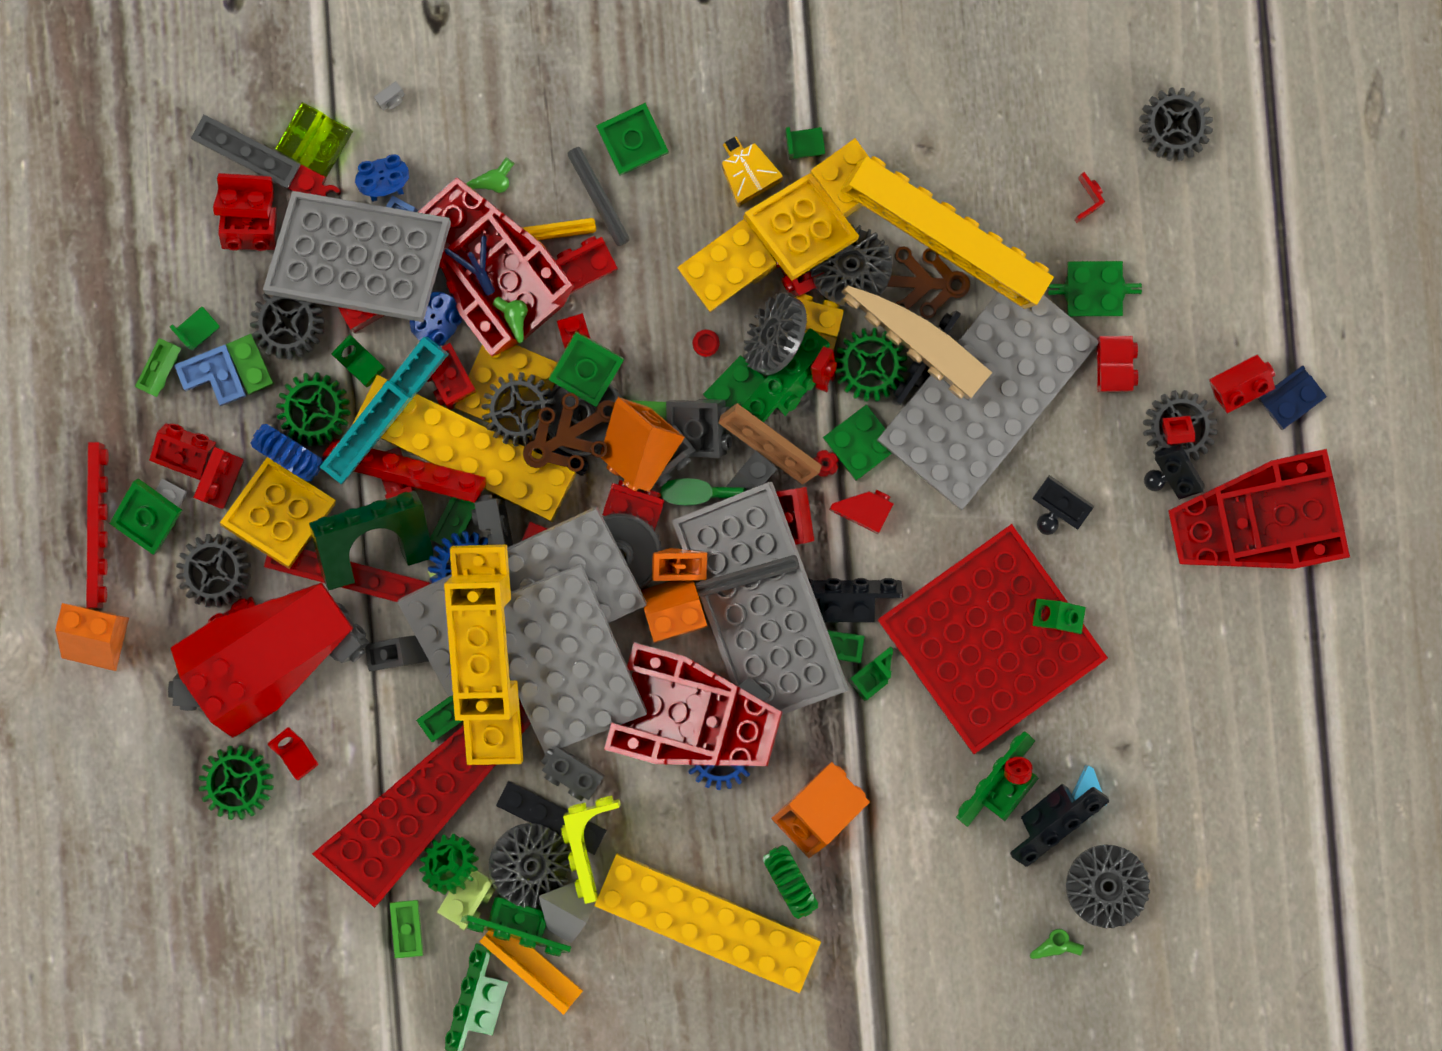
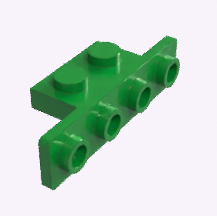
[742,328,830,422]
[956,731,1039,827]
[461,897,571,957]
[445,943,508,1051]

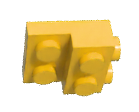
[794,294,844,351]

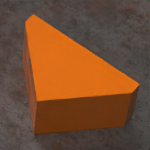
[652,548,707,581]

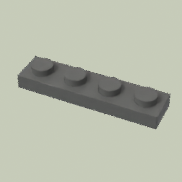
[191,114,301,190]

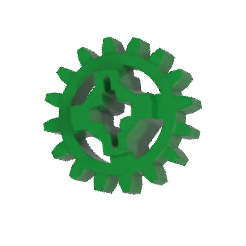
[419,834,479,895]

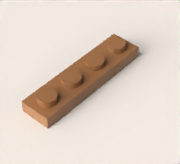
[718,403,822,485]

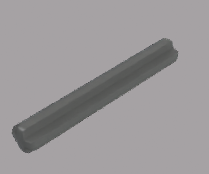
[568,147,630,246]
[696,555,800,597]

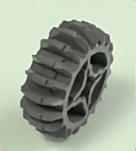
[1139,87,1213,162]
[250,293,325,360]
[482,372,557,446]
[1143,390,1218,461]
[176,534,251,608]

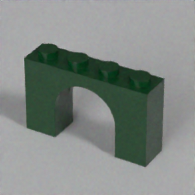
[309,491,434,591]

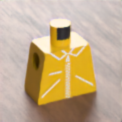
[722,136,783,207]

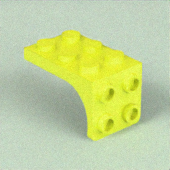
[561,796,621,904]

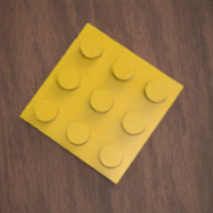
[743,173,859,281]
[455,345,557,441]
[220,457,336,569]

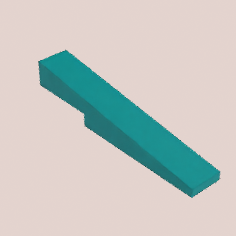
[320,337,449,484]

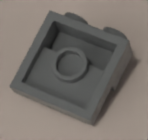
[666,399,732,458]
[472,494,513,548]

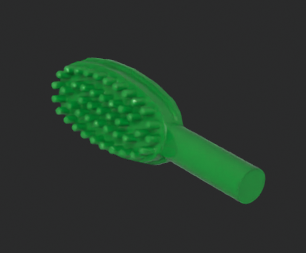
[661,478,746,506]

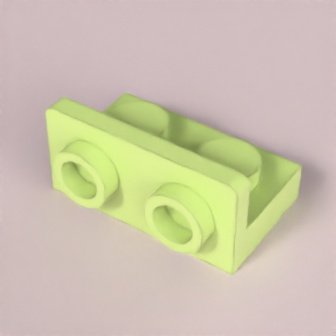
[437,871,495,930]

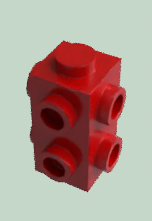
[1209,354,1276,414]

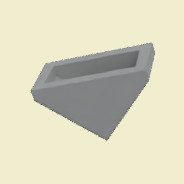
[539,882,599,944]

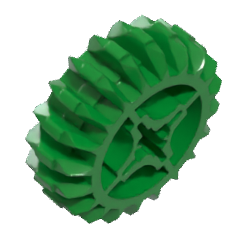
[834,328,908,402]
[276,372,351,447]
[199,745,274,820]
[763,845,818,919]

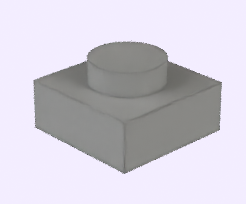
[374,81,405,111]
[156,479,188,508]

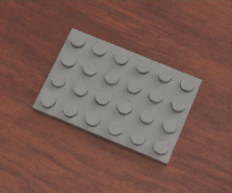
[263,191,451,322]
[504,564,647,754]

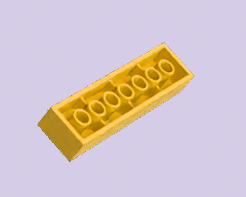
[840,156,1054,309]
[353,375,577,523]
[594,853,821,994]

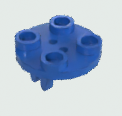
[355,154,409,202]
[409,292,463,346]

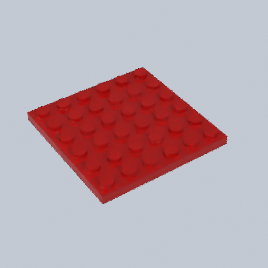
[877,524,1108,754]

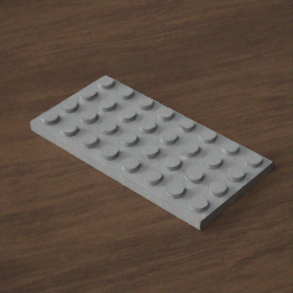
[877,293,1098,510]
[672,482,849,715]
[398,506,647,697]

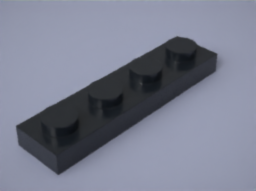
[496,781,607,855]

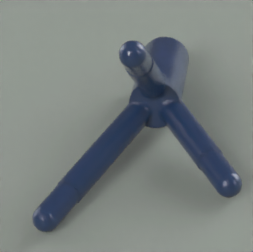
[445,235,495,296]

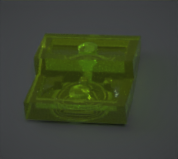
[275,102,353,177]

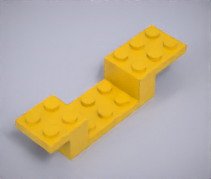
[677,138,870,313]
[444,544,523,765]

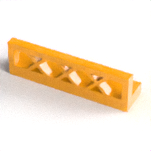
[479,931,583,1015]

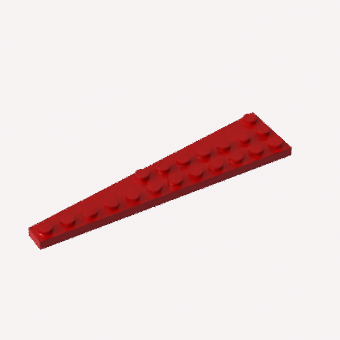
[312,699,531,908]

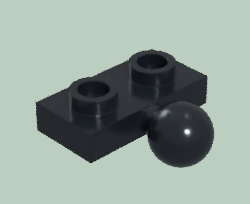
[1144,444,1205,500]
[1032,475,1094,535]

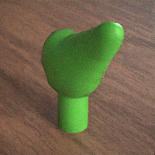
[466,157,515,193]
[493,297,528,343]
[1030,929,1084,959]

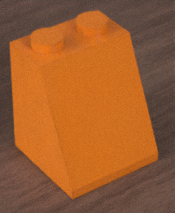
[600,397,685,492]
[641,580,708,643]
[55,603,129,671]
[771,762,870,858]

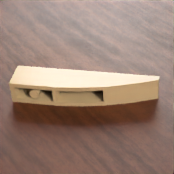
[841,286,992,399]

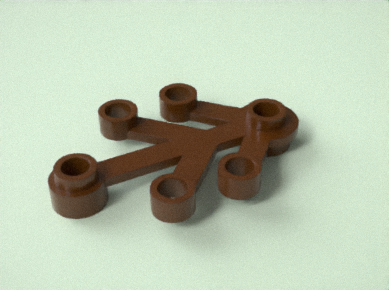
[887,246,970,319]
[523,393,615,472]

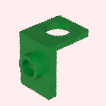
[785,127,825,160]
[170,307,220,351]
[331,335,386,388]
[1032,599,1086,634]

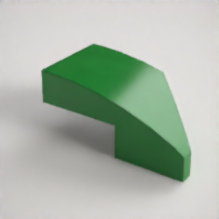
[848,646,894,701]

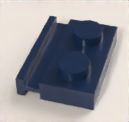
[1258,365,1327,430]

